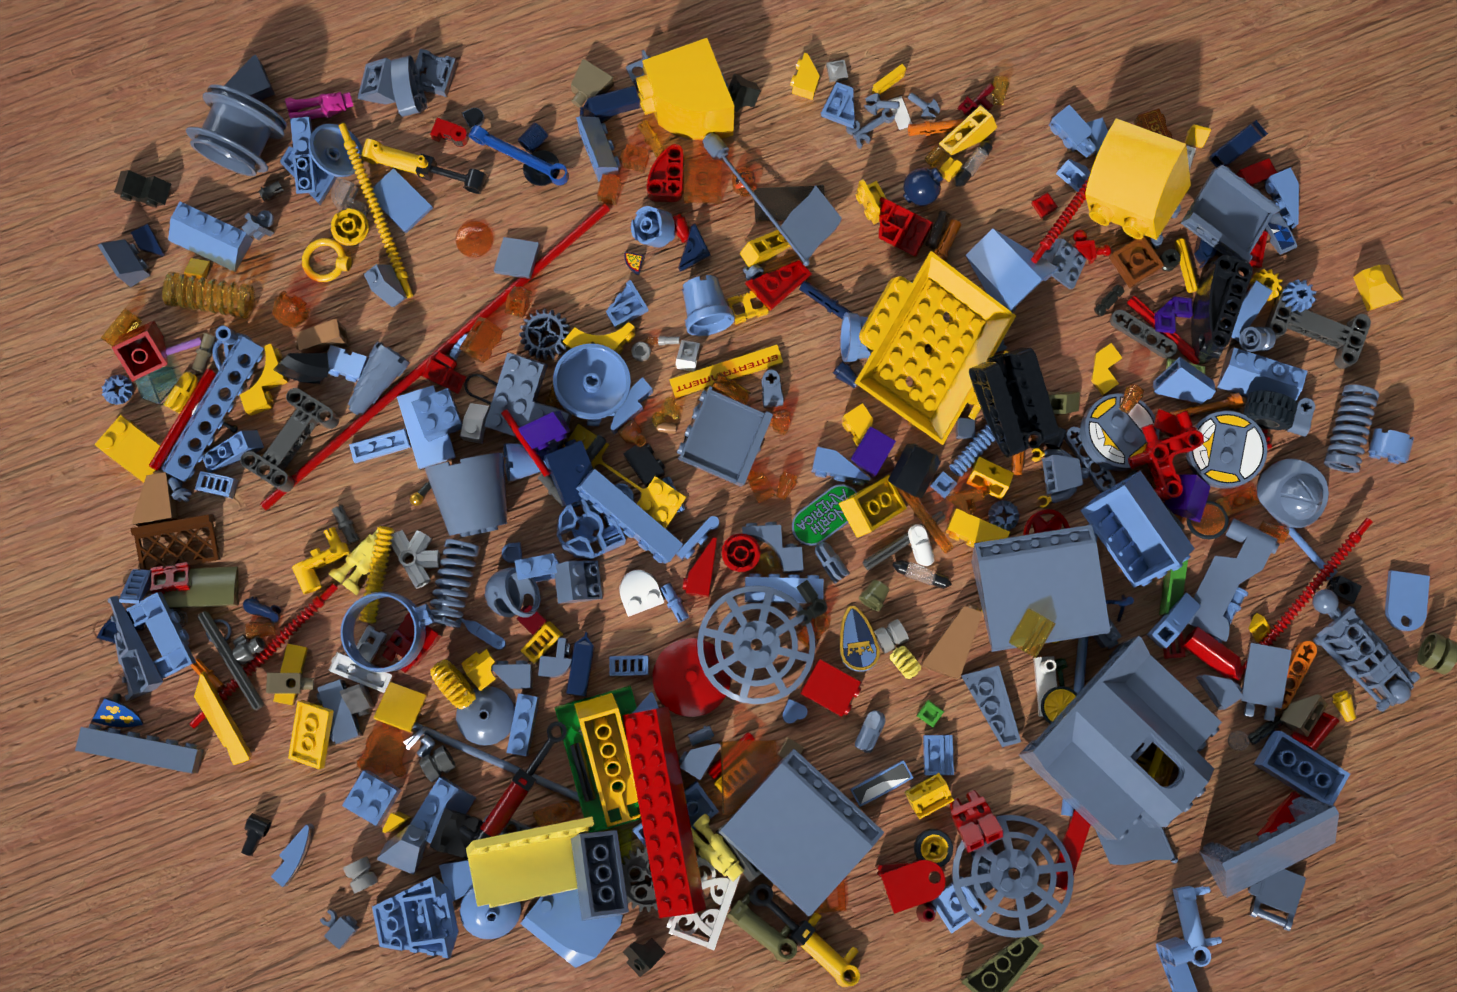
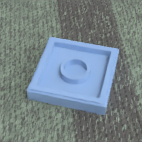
[931,876,984,933]

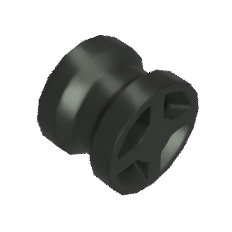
[1159,249,1181,271]

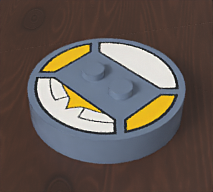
[1080,393,1159,471]
[1186,411,1267,489]

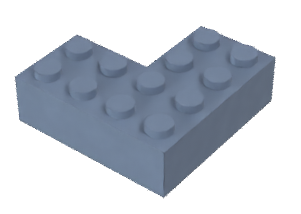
[484,352,572,449]

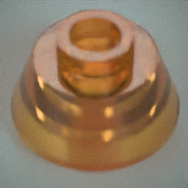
[769,410,790,436]

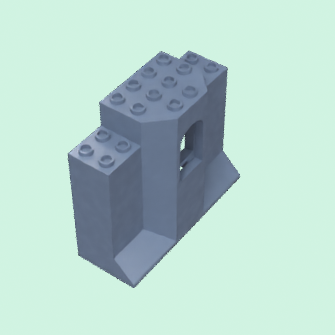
[1019,636,1222,840]

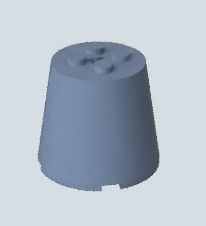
[425,453,508,538]

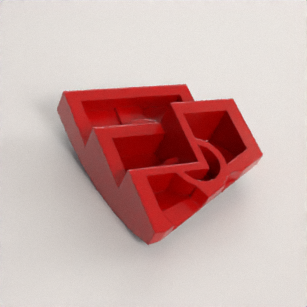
[878,197,934,257]

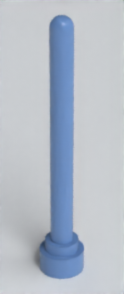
[1275,519,1338,580]

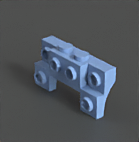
[126,592,196,679]

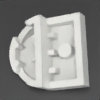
[619,570,664,617]

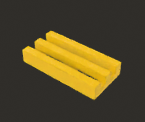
[872,64,906,95]

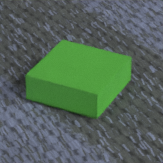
[916,700,944,728]

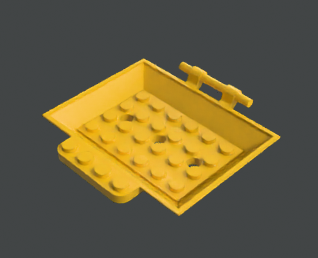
[854,251,1016,445]

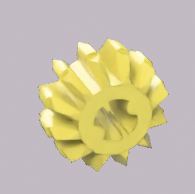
[890,646,921,679]

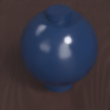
[903,167,944,206]

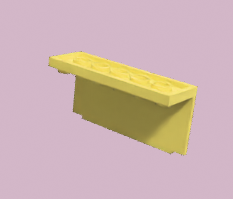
[466,817,594,908]

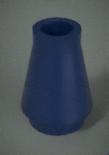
[832,361,857,389]

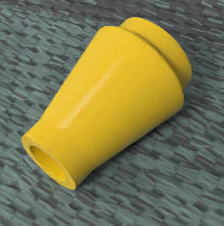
[1332,691,1357,722]

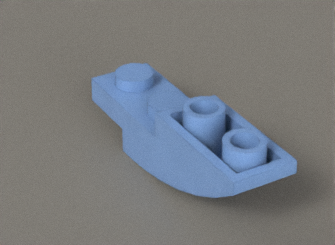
[290,117,317,194]

